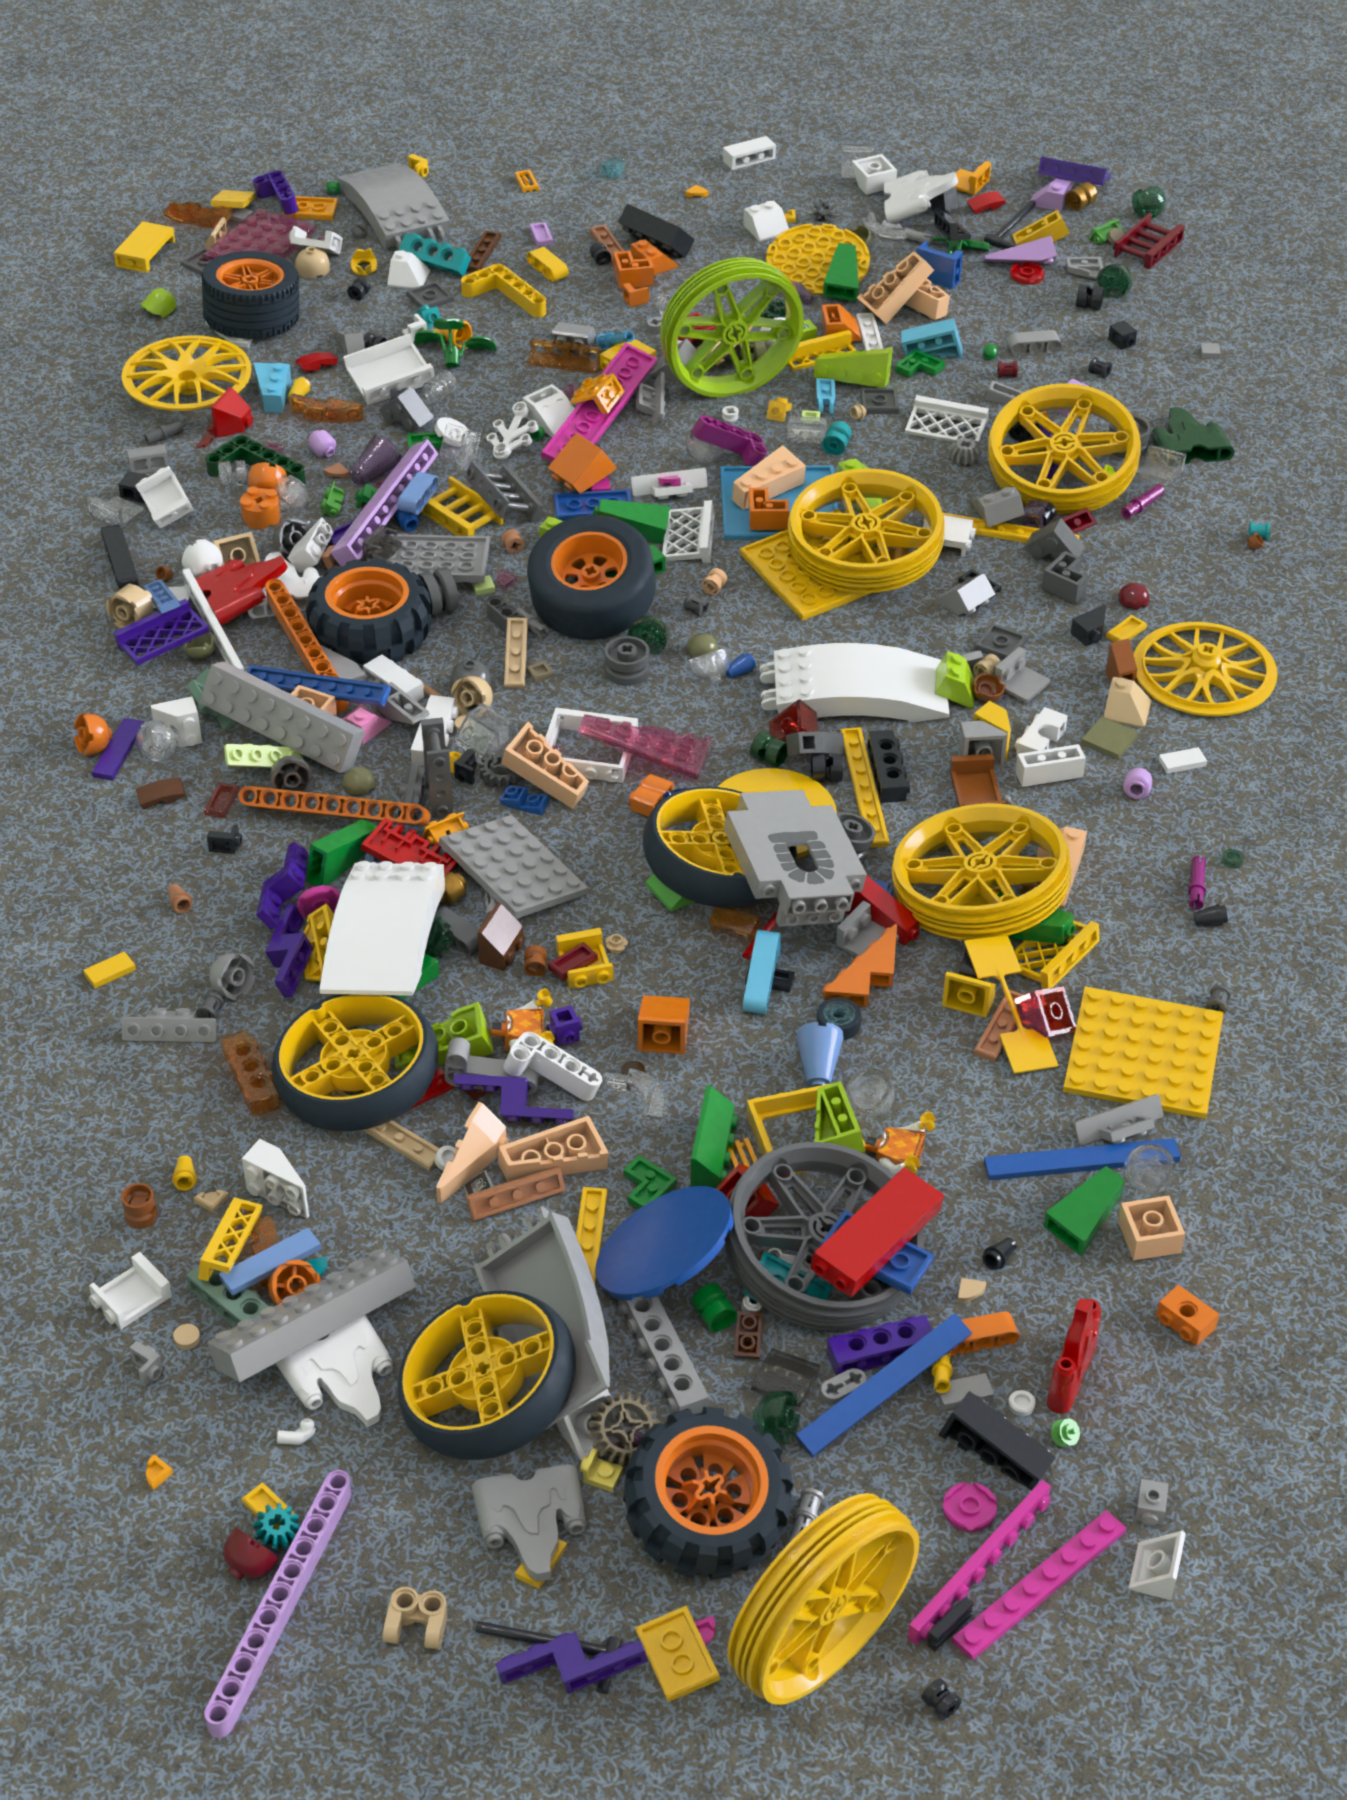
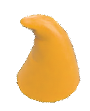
[432,321,472,350]

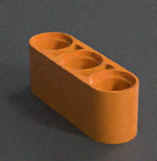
[950,1312,1020,1356]

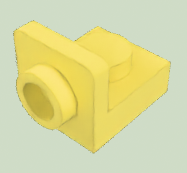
[580,1448,623,1492]

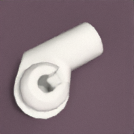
[277,1419,316,1445]

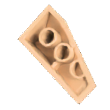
[1037,826,1087,907]
[436,1102,509,1203]

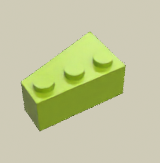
[814,1081,865,1152]

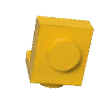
[408,154,429,178]
[766,397,793,422]

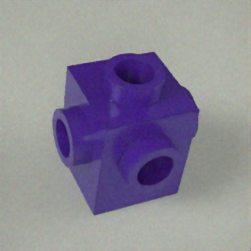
[547,1005,583,1046]

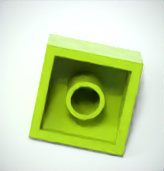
[935,651,974,709]

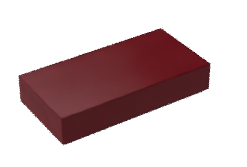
[548,942,598,981]

